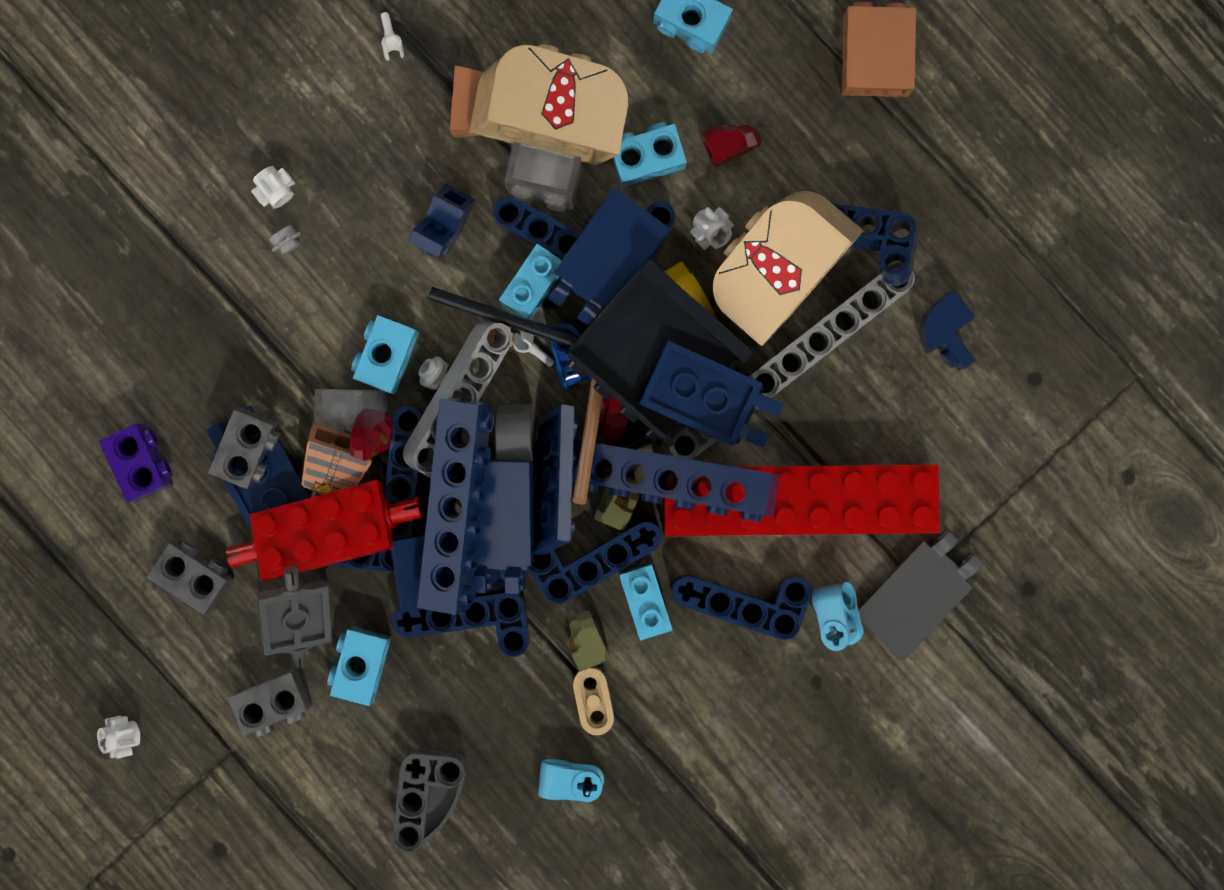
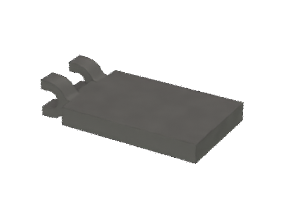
[858,530,984,661]

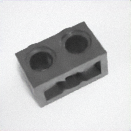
[208,407,280,489]
[147,540,234,615]
[227,669,313,738]

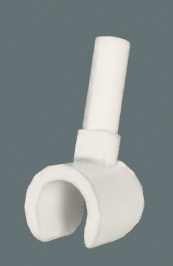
[381,12,404,61]
[513,331,555,367]

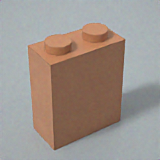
[842,2,916,97]

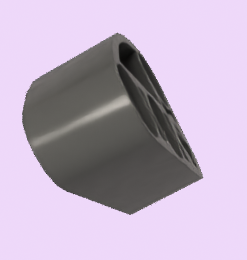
[495,403,534,484]
[393,748,468,853]

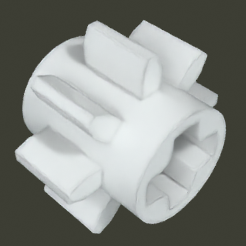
[251,166,295,209]
[690,207,734,250]
[97,715,140,759]

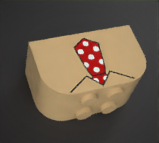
[469,44,628,166]
[713,191,863,346]

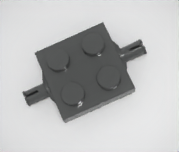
[256,566,332,670]

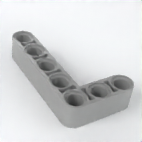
[403,321,512,479]

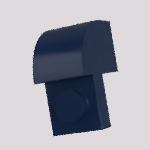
[408,184,475,257]
[919,290,976,371]

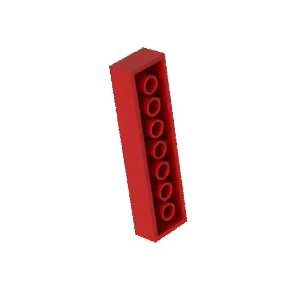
[663,465,940,536]

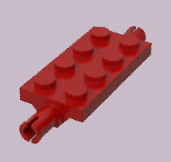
[226,480,425,582]

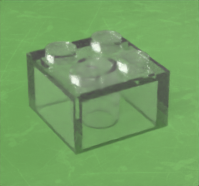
[504,141,583,212]

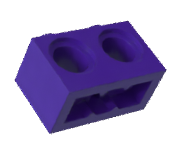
[98,424,173,503]

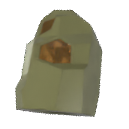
[593,487,639,532]
[567,610,610,672]

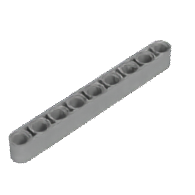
[668,263,915,459]

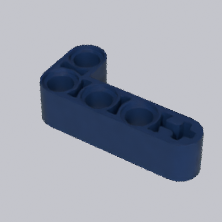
[832,203,918,286]
[528,521,662,604]
[671,574,811,640]
[392,591,530,657]

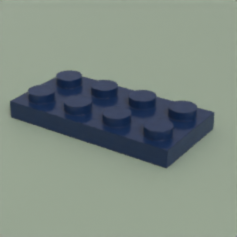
[533,404,577,555]

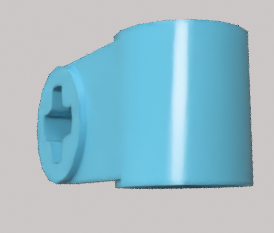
[812,582,863,651]
[538,759,604,802]

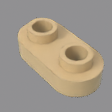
[573,667,614,735]

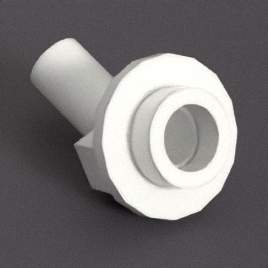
[419,356,462,393]

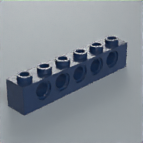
[417,398,494,615]
[572,439,781,522]

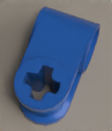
[550,324,592,391]

